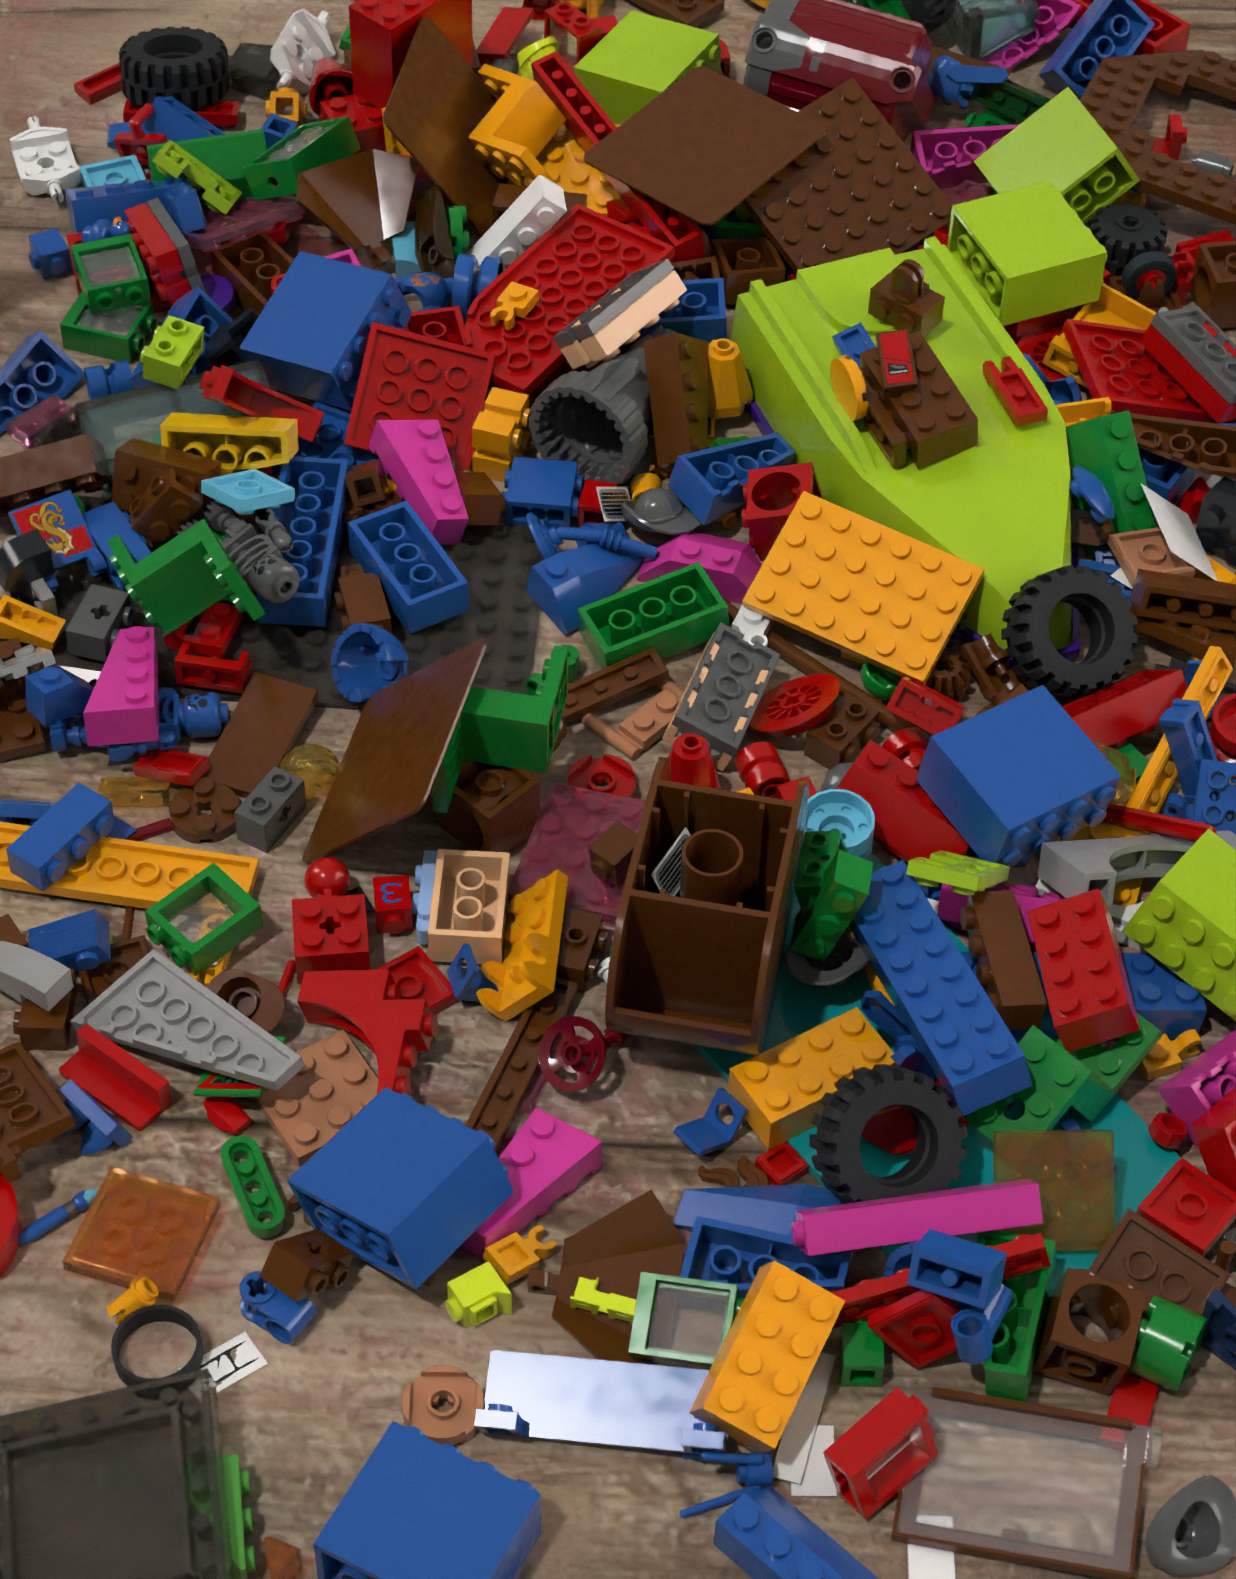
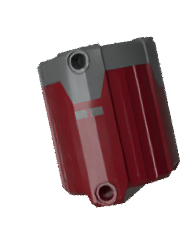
[743,0,935,142]

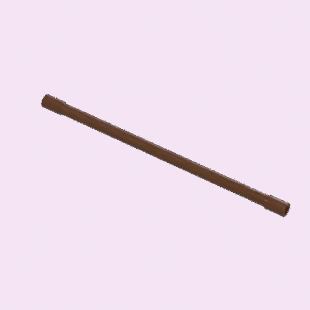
[722,596,932,744]

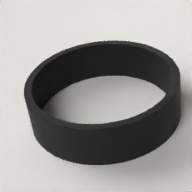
[111,1305,203,1395]

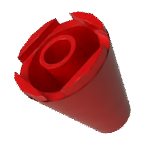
[308,57,353,119]
[668,733,721,789]

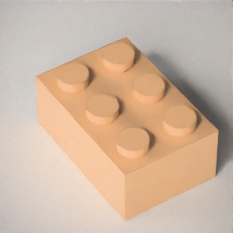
[428,849,510,964]

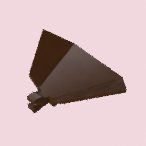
[296,149,418,269]
[527,1189,685,1365]

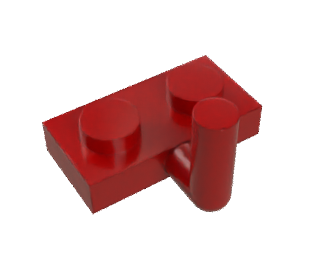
[113,103,168,165]

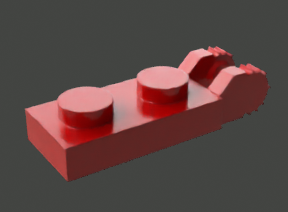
[982,356,1048,426]

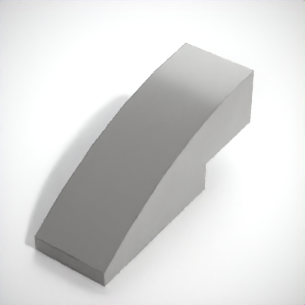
[0,941,74,1012]

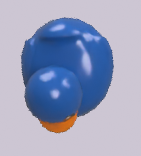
[82,216,131,253]

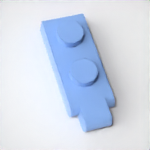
[412,850,437,945]

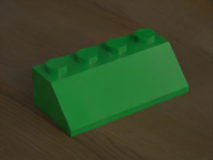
[147,129,267,208]
[1066,410,1157,555]

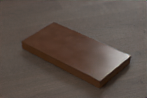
[201,672,319,798]

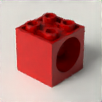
[741,462,824,561]

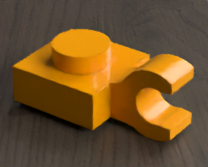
[1138,1029,1202,1081]

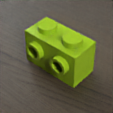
[140,315,204,390]

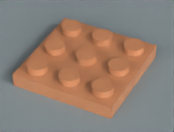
[252,1030,378,1167]

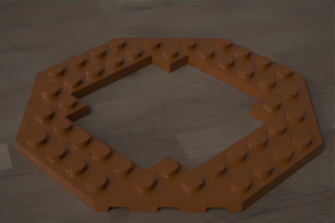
[1080,50,1236,225]

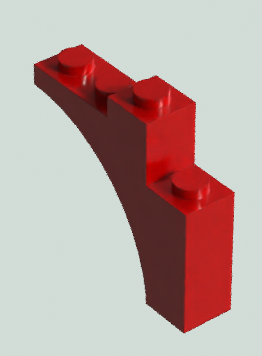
[199,365,325,444]
[297,969,438,1096]

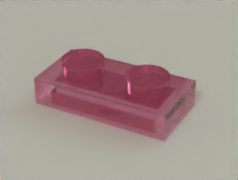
[5,394,76,448]

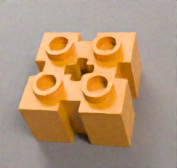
[472,387,533,482]

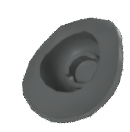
[621,488,701,535]
[784,934,869,988]
[1145,1475,1236,1578]

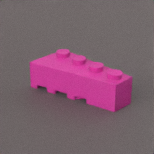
[368,420,469,544]
[1157,1029,1236,1146]

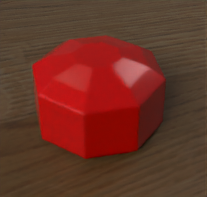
[1148,1112,1189,1149]

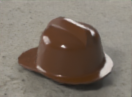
[207,969,285,1033]

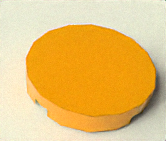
[830,355,869,422]

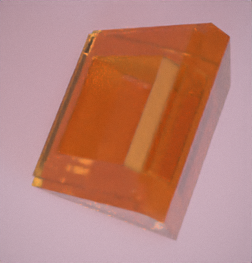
[263,1536,303,1579]

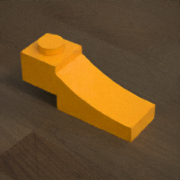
[0,595,66,651]

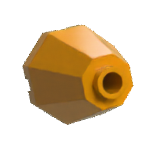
[708,338,753,419]

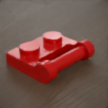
[163,603,243,658]

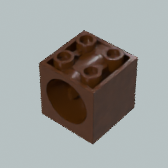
[1191,241,1236,329]
[440,761,540,852]
[1033,1268,1146,1396]

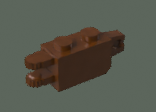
[333,564,392,634]

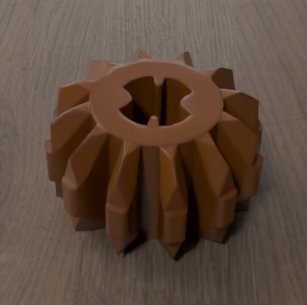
[925,650,972,701]

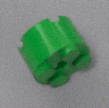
[1127,1295,1207,1392]

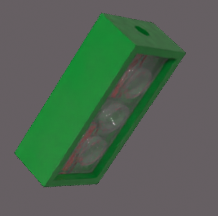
[242,116,360,200]

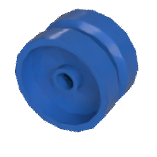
[452,254,503,321]

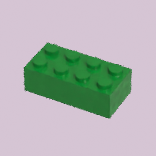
[577,562,729,669]

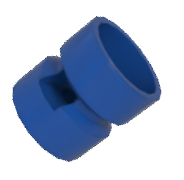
[84,360,136,408]

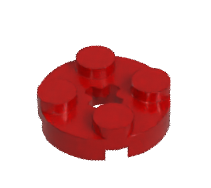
[567,754,636,819]

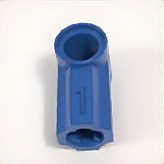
[951,1284,1013,1364]

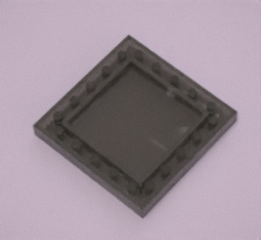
[0,1369,234,1579]

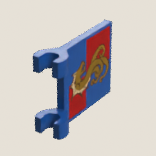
[8,490,108,593]

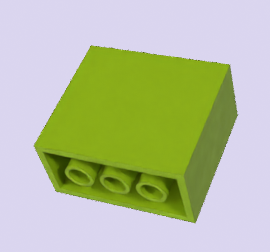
[574,10,723,125]
[974,87,1140,224]
[947,181,1108,326]
[1122,828,1236,1021]

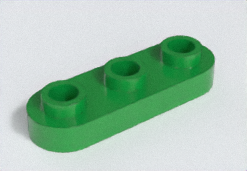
[221,1136,286,1238]

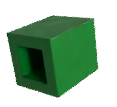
[839,1321,885,1387]

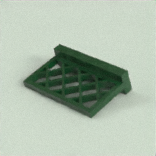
[970,79,1051,123]

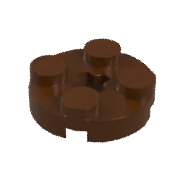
[168,777,240,844]

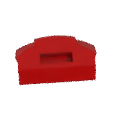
[202,1096,252,1134]

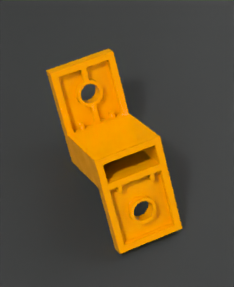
[468,64,566,186]

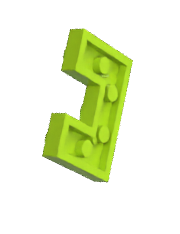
[152,140,242,215]
[906,850,1010,895]

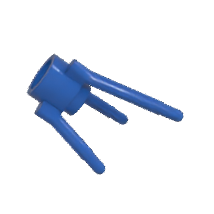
[679,1452,773,1518]

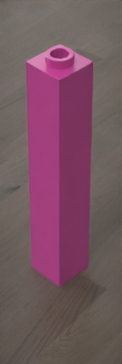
[791,1179,1043,1256]

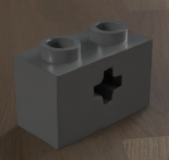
[66,584,135,662]
[234,766,306,853]

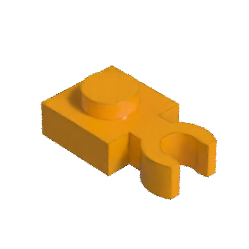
[490,282,539,331]
[483,1225,557,1285]

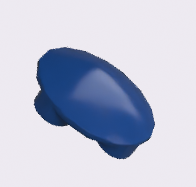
[1070,465,1115,523]

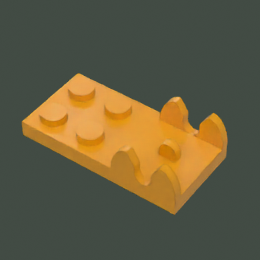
[476,869,568,1022]

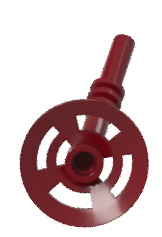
[539,1016,632,1092]

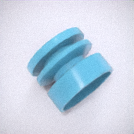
[804,789,875,861]

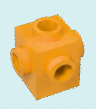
[266,88,307,126]

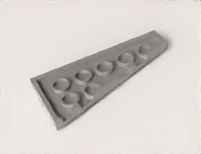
[71,949,305,1091]

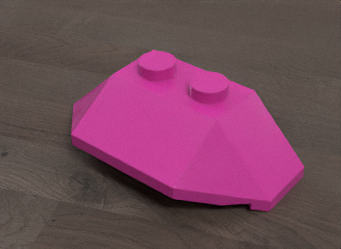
[637,531,762,604]

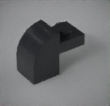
[205,307,259,372]
[0,529,55,607]

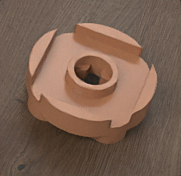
[402,1365,484,1445]

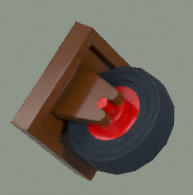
[1109,251,1183,313]

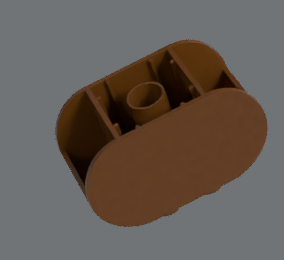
[605,757,809,1056]

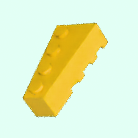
[160,412,299,476]

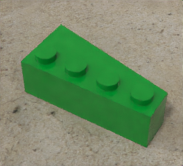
[977,1230,1056,1402]

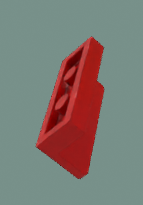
[476,7,534,67]
[59,1023,172,1132]

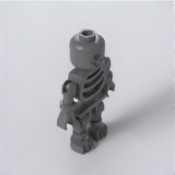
[176,500,300,604]

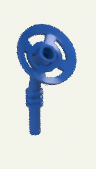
[526,512,658,560]

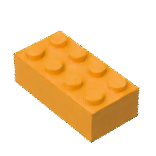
[728,1007,899,1150]
[689,1260,845,1453]

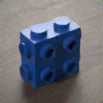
[502,457,583,528]

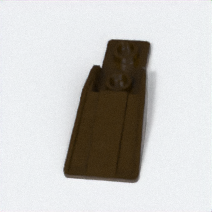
[414,183,455,297]

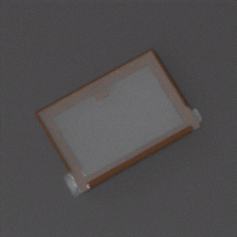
[891,1387,1163,1579]

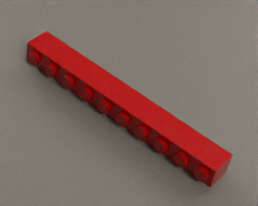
[531,51,704,263]

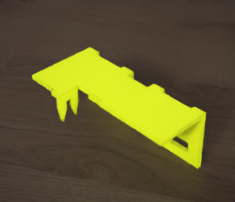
[570,1277,636,1325]

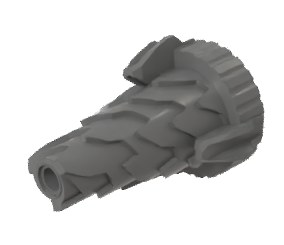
[529,325,677,486]

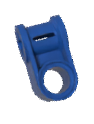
[240,1271,317,1345]

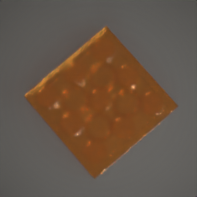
[993,1130,1114,1251]
[62,1166,221,1302]

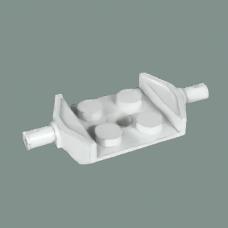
[270,9,336,94]
[10,116,81,203]

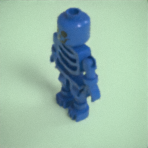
[50,687,229,762]

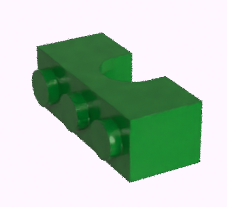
[790,849,873,962]

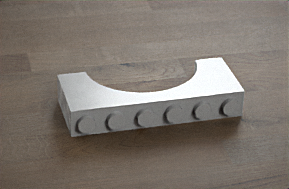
[1038,830,1236,906]

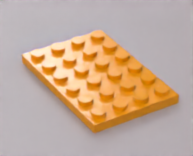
[742,491,984,685]

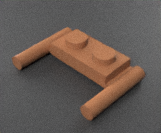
[582,679,685,760]

